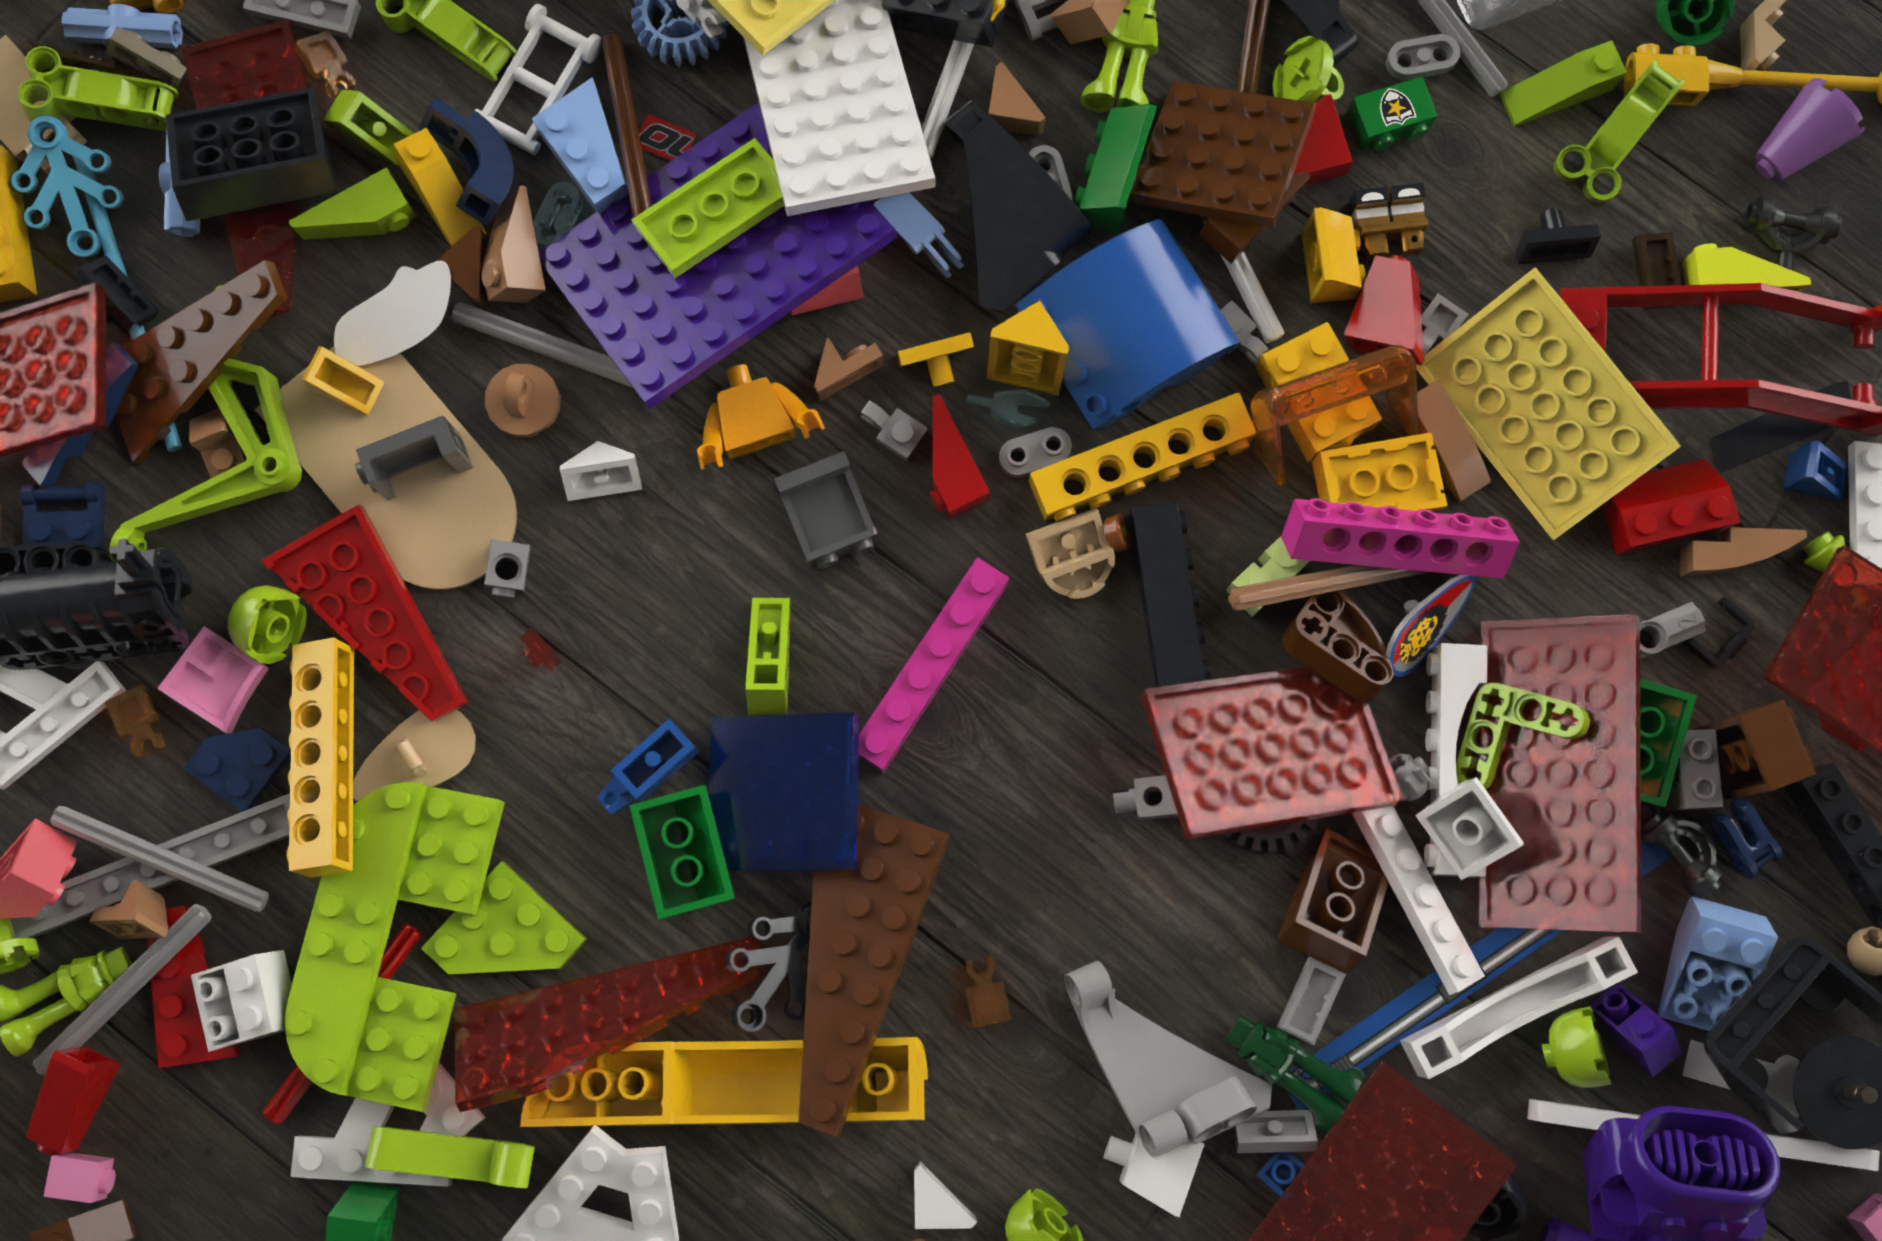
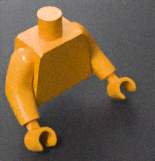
[697,364,825,470]

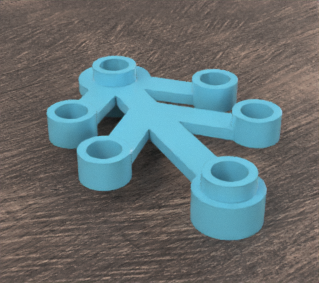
[11,116,124,258]

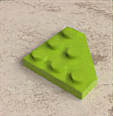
[421,861,588,975]

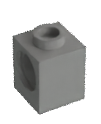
[484,539,531,598]

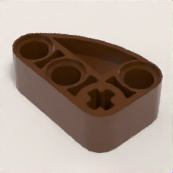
[1282,591,1394,702]

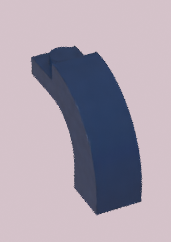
[418,97,514,227]

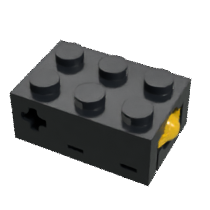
[882,0,1009,48]

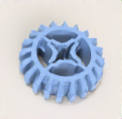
[631,0,729,67]

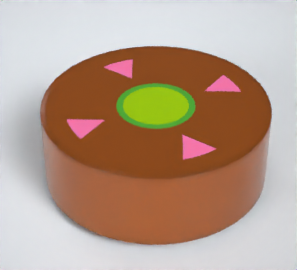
[1103,513,1133,553]

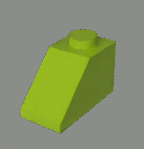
[323,90,414,166]

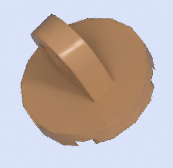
[485,364,561,438]

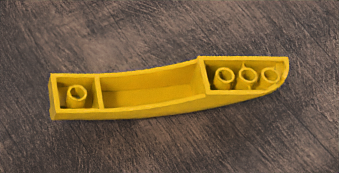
[520,1037,928,1127]

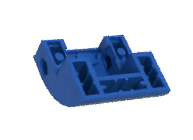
[1015,219,1241,430]

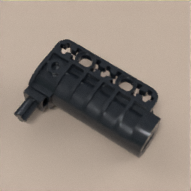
[0,539,193,670]

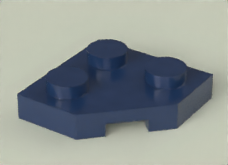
[183,728,291,812]

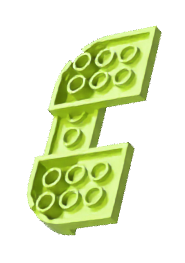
[285,782,505,1112]

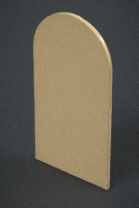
[255,346,517,590]

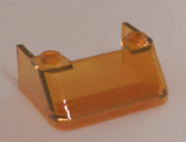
[1250,345,1419,486]

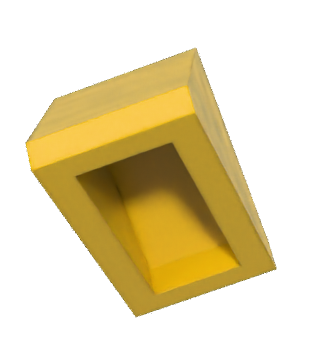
[302,346,385,415]

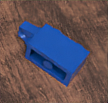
[597,719,700,815]

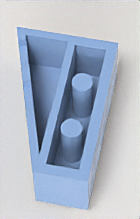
[532,77,629,214]

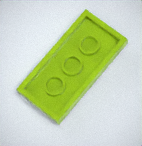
[632,138,784,278]

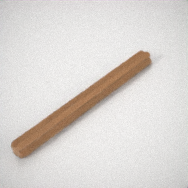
[1228,565,1428,611]

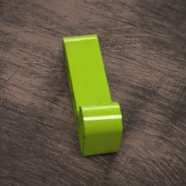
[365,1126,535,1188]

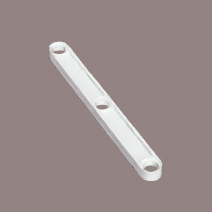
[1527,1099,1880,1171]

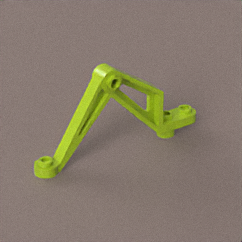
[109,285,302,563]

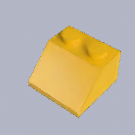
[1301,207,1366,304]

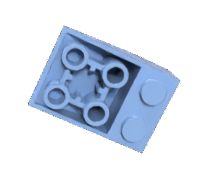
[1658,896,1778,1031]

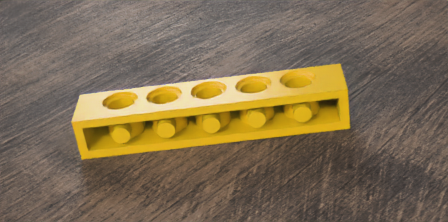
[1028,392,1257,522]
[287,637,354,878]

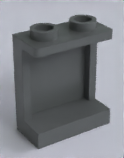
[355,415,473,500]
[774,451,879,570]

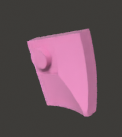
[157,626,269,734]

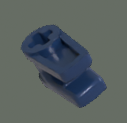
[1710,798,1783,879]

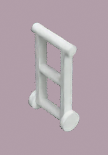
[475,3,602,156]

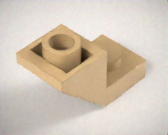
[1740,0,1787,71]

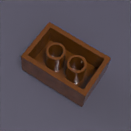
[1696,699,1816,799]

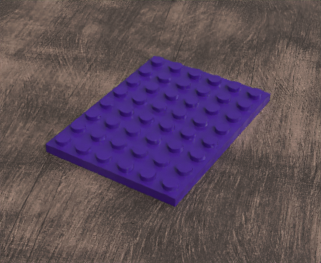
[539,102,898,410]

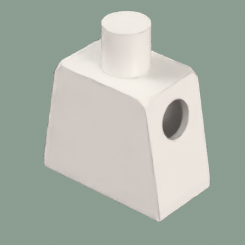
[1104,1133,1204,1217]

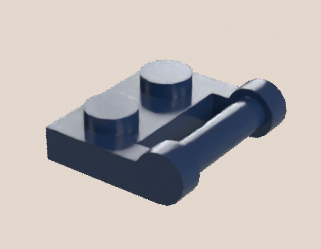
[20,481,105,550]

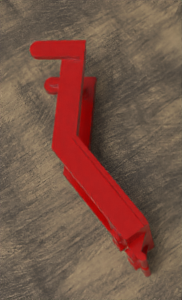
[1560,283,1882,436]

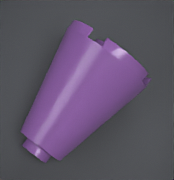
[1755,78,1865,181]

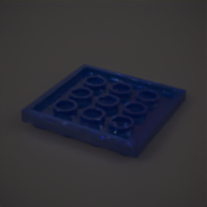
[709,712,860,871]

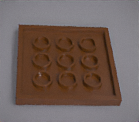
[1129,81,1315,228]

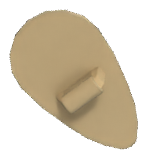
[353,710,476,801]

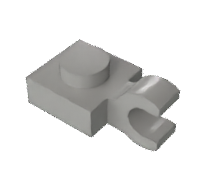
[1422,293,1469,356]
[1220,300,1268,366]
[861,400,928,461]

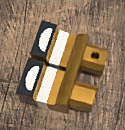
[1347,183,1429,261]

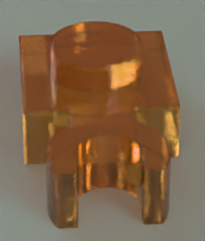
[294,30,356,99]
[105,685,165,758]
[965,955,1011,1028]

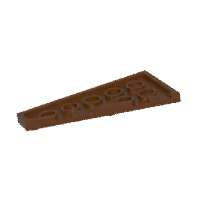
[115,260,287,464]

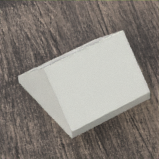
[1415,778,1524,880]

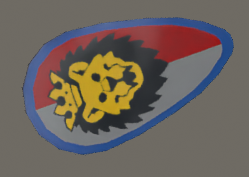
[1386,575,1477,677]

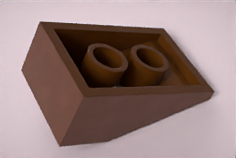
[1277,828,1388,974]

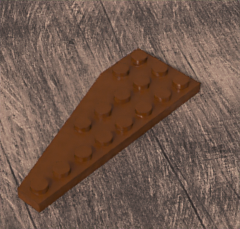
[798,799,951,1138]

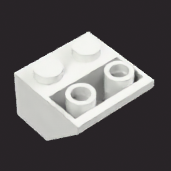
[191,950,292,1052]

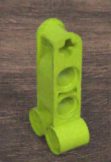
[376,0,517,83]
[18,46,178,131]
[1553,58,1686,204]

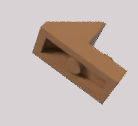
[814,337,884,402]
[189,408,247,478]
[89,880,169,939]

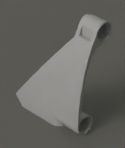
[1064,961,1272,1158]

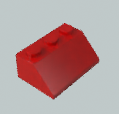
[1602,459,1740,555]

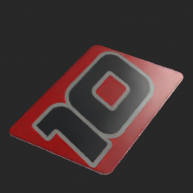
[639,114,696,161]

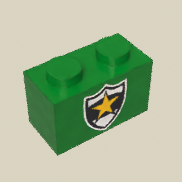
[1347,76,1438,151]

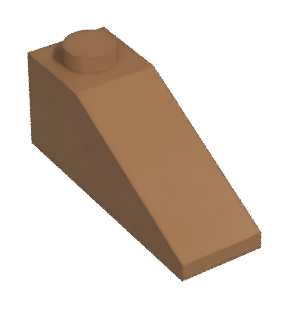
[481,185,546,304]

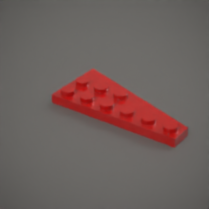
[261,505,469,722]

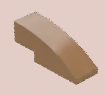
[1400,380,1491,502]
[1679,527,1807,577]

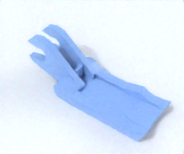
[874,192,964,278]

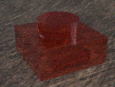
[519,628,562,671]

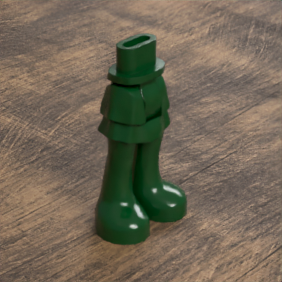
[1224,1015,1366,1136]

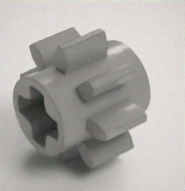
[1381,754,1431,801]

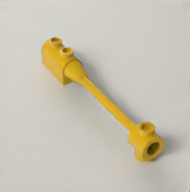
[1624,43,1882,106]

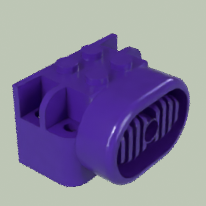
[1582,1106,1781,1241]

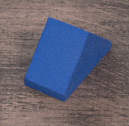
[1783,441,1848,501]

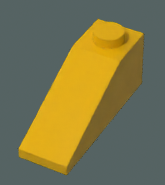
[394,127,487,247]

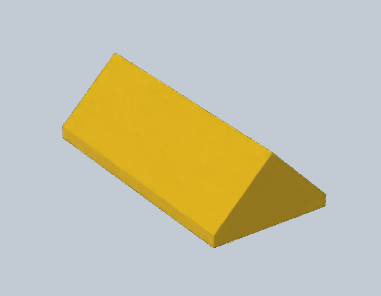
[987,301,1069,396]

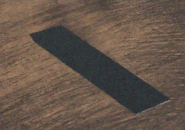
[1711,381,1852,474]

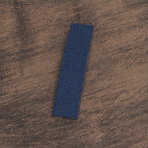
[22,343,138,487]

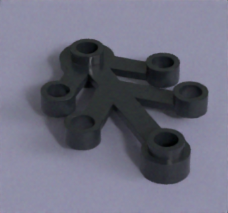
[725,902,812,1033]

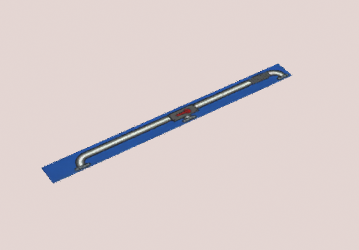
[1287,829,1670,1110]

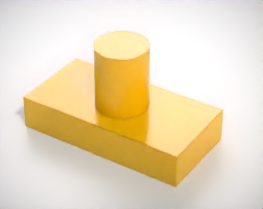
[896,332,974,387]

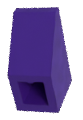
[1588,982,1682,1077]

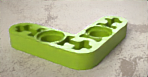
[1456,683,1590,790]

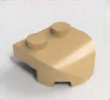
[1025,508,1115,599]

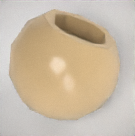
[1847,926,1882,976]

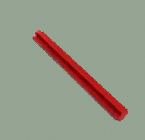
[263,923,422,1124]

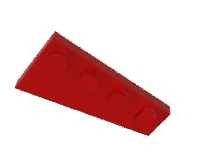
[148,906,242,1068]

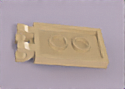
[0,35,87,174]

